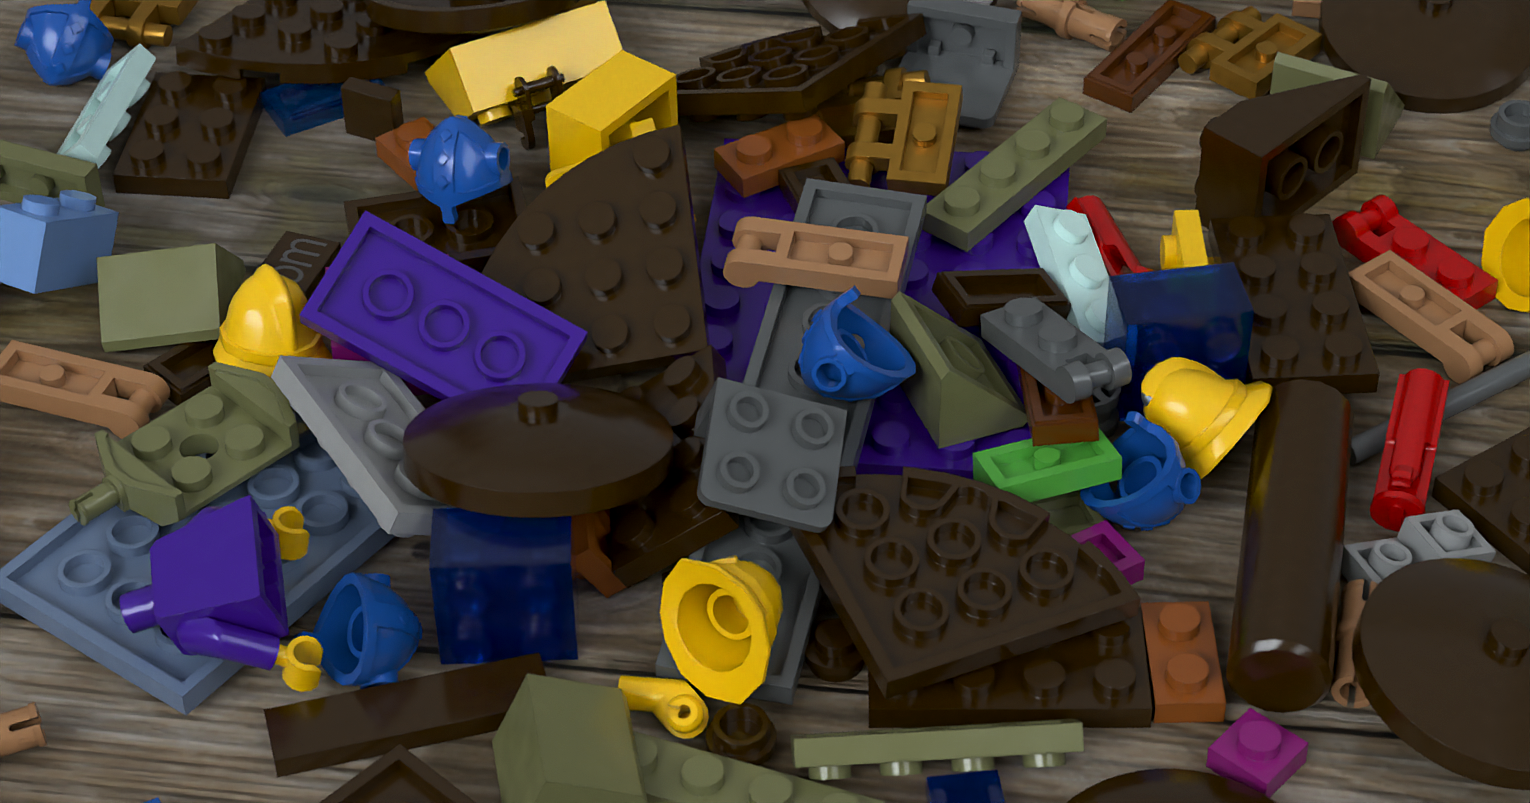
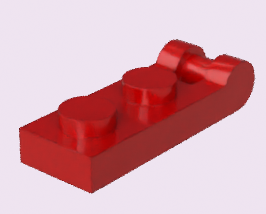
[1332,194,1498,310]

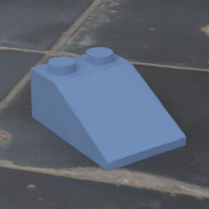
[0,190,119,294]

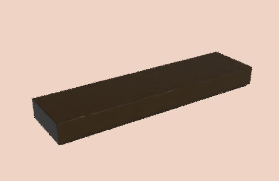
[264,652,546,777]

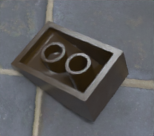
[1194,74,1371,229]

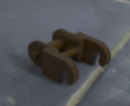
[511,66,565,150]

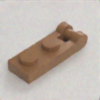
[723,217,909,299]
[1348,250,1514,384]
[0,340,170,439]

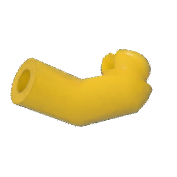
[618,675,709,739]

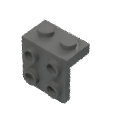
[898,0,1022,129]
[693,377,847,533]

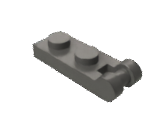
[980,297,1132,404]

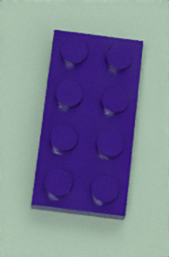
[299,210,588,401]

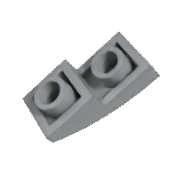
[1341,509,1496,601]

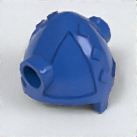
[14,0,114,87]
[409,115,513,224]
[798,285,916,402]
[1080,411,1201,531]
[294,572,423,689]

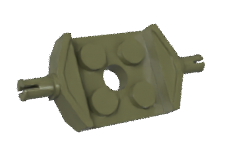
[69,362,300,526]

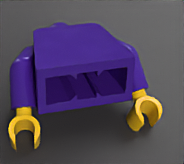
[119,495,323,692]

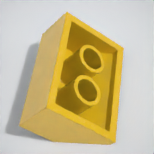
[425,0,623,127]

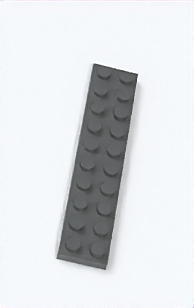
[655,178,927,705]

